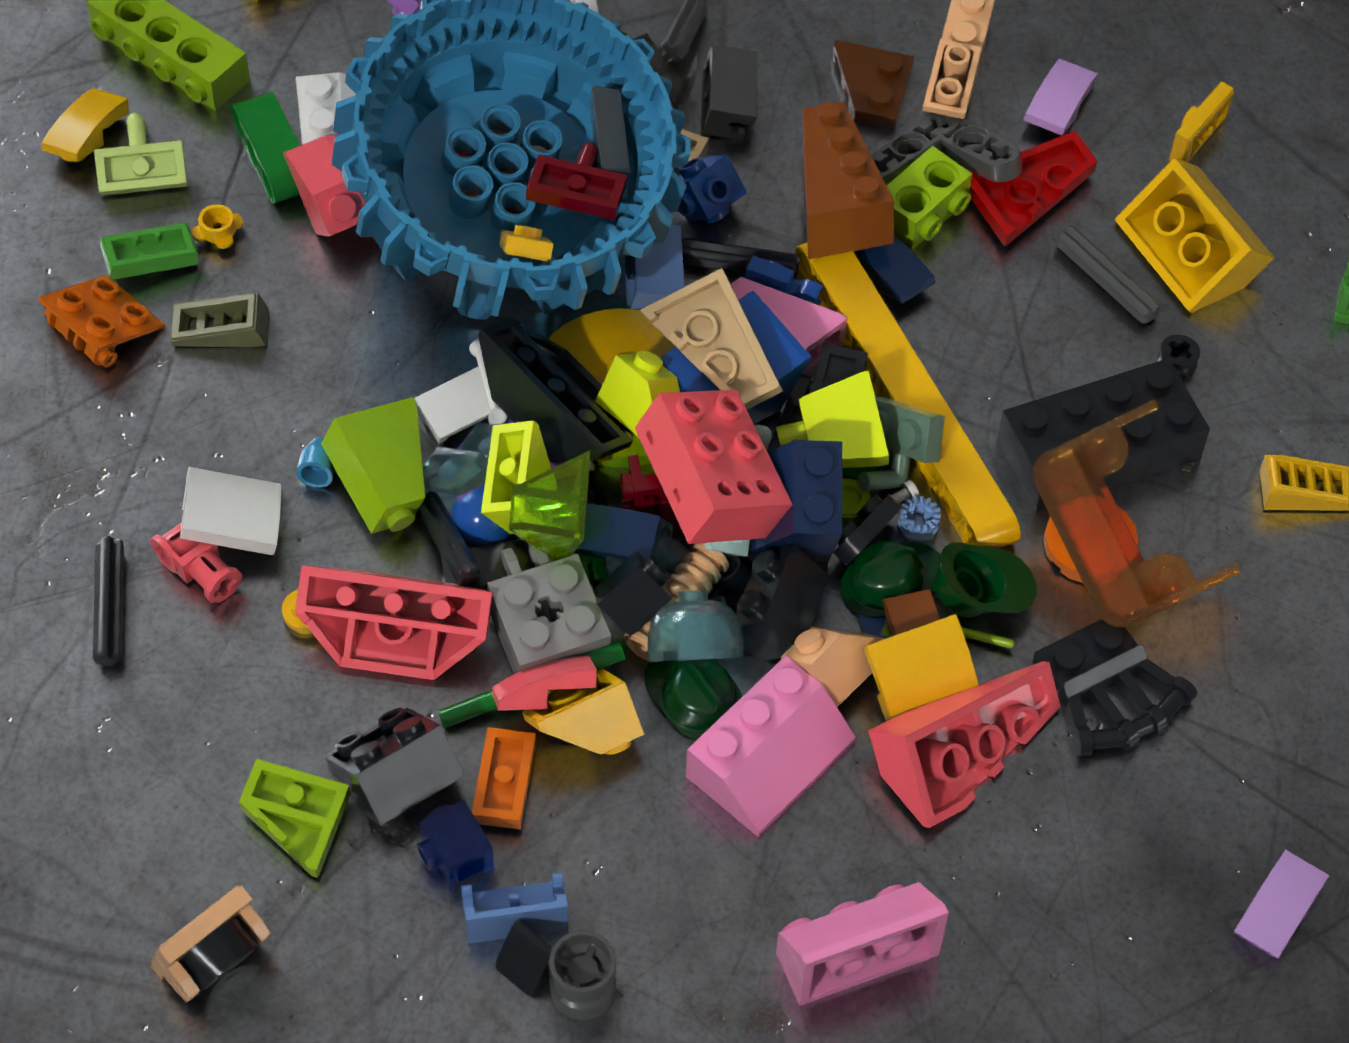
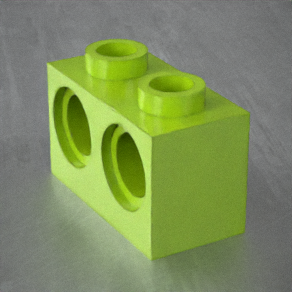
[887,146,972,251]

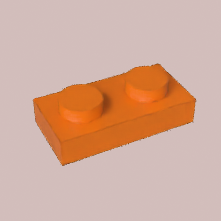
[471,727,536,829]

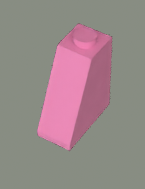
[731,277,847,374]

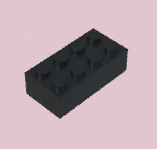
[997,358,1210,513]

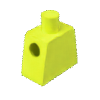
[776,370,889,468]

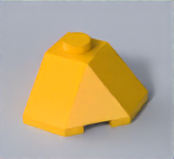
[522,668,644,755]

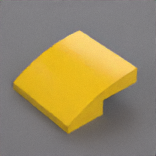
[863,614,979,721]

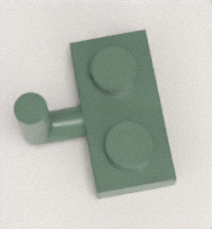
[857,397,945,491]

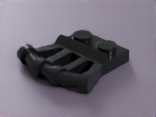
[1033,612,1197,756]

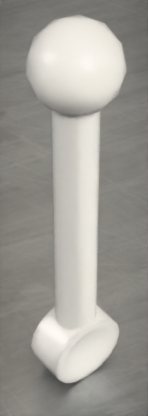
[469,339,507,427]

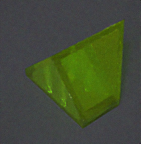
[509,451,590,561]

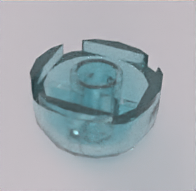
[648,591,744,662]

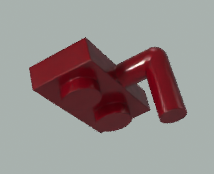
[526,142,627,221]

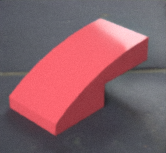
[492,656,597,711]

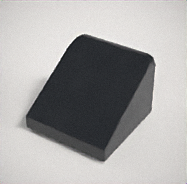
[495,921,553,996]

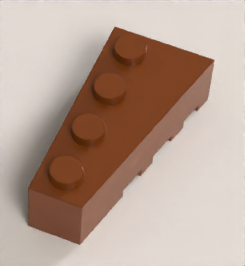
[802,101,894,260]

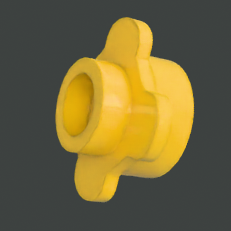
[192,204,243,249]

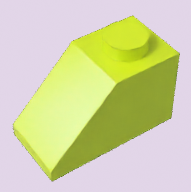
[595,350,680,438]
[481,420,557,534]

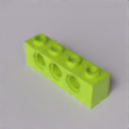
[86,0,250,111]

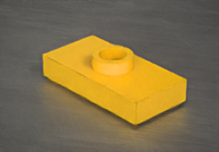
[1169,81,1234,162]
[499,225,554,262]

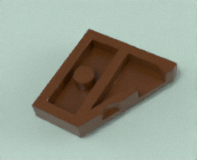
[833,40,914,130]

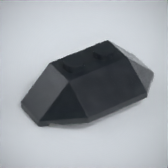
[478,318,633,461]

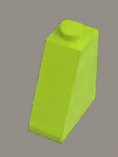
[321,397,425,534]

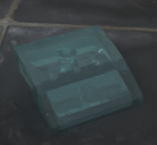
[423,422,494,496]

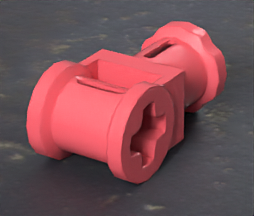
[150,516,242,603]

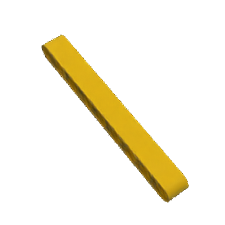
[795,242,1021,549]

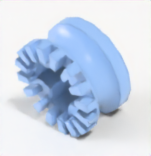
[897,496,941,543]

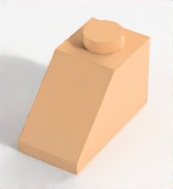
[781,626,886,707]

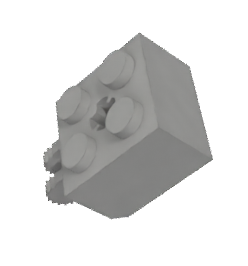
[487,539,611,674]

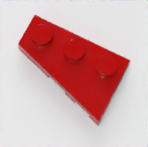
[969,131,1097,247]

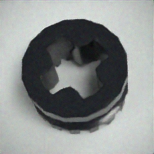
[1157,334,1200,379]

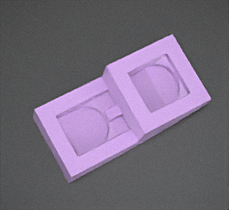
[1024,58,1098,136]
[1234,849,1330,960]

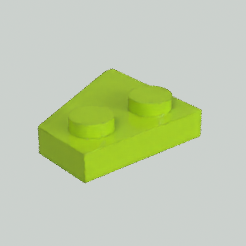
[239,758,351,878]

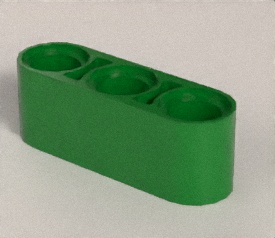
[231,92,300,204]

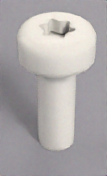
[891,480,920,503]

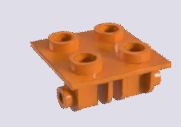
[38,274,165,367]

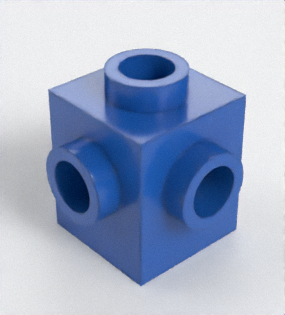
[678,155,747,223]

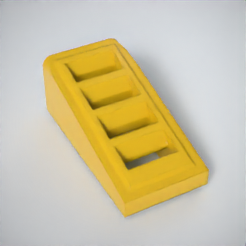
[1259,455,1349,511]

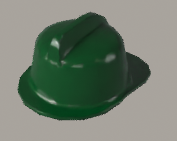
[841,540,940,617]
[929,542,1037,618]
[644,644,742,740]

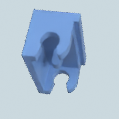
[624,225,684,310]
[461,872,568,944]

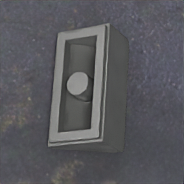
[590,86,631,176]

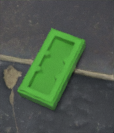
[100,222,198,280]

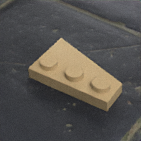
[640,268,783,409]

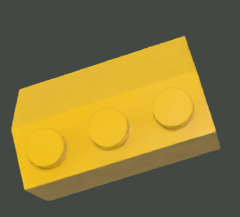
[1114,157,1275,313]

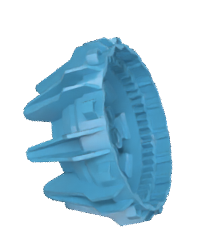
[332,0,691,320]

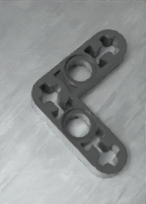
[871,113,1023,186]

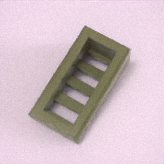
[170,292,270,347]

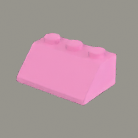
[686,656,856,837]
[776,882,949,1006]

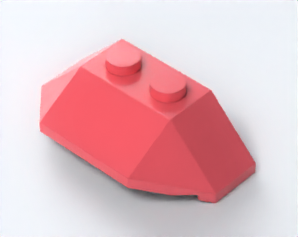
[295,565,493,680]

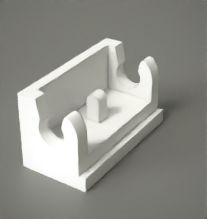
[414,366,500,449]

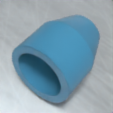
[296,437,335,488]

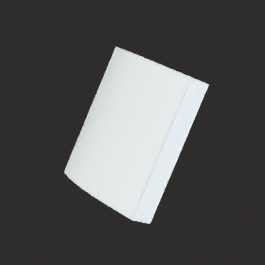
[180,467,281,556]

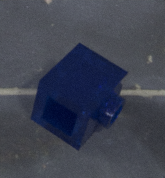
[417,800,494,891]

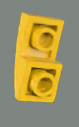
[42,88,129,162]

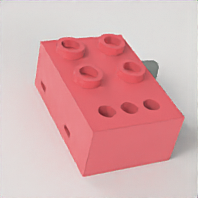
[635,390,793,544]

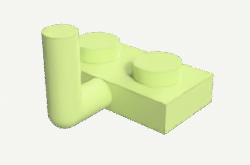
[94,113,188,196]

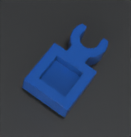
[746,256,823,306]

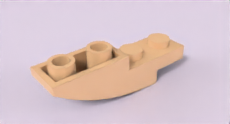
[922,0,995,119]

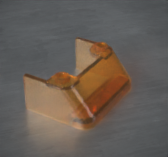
[1032,397,1242,627]

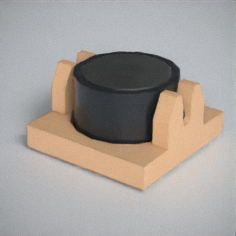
[150,885,271,1002]

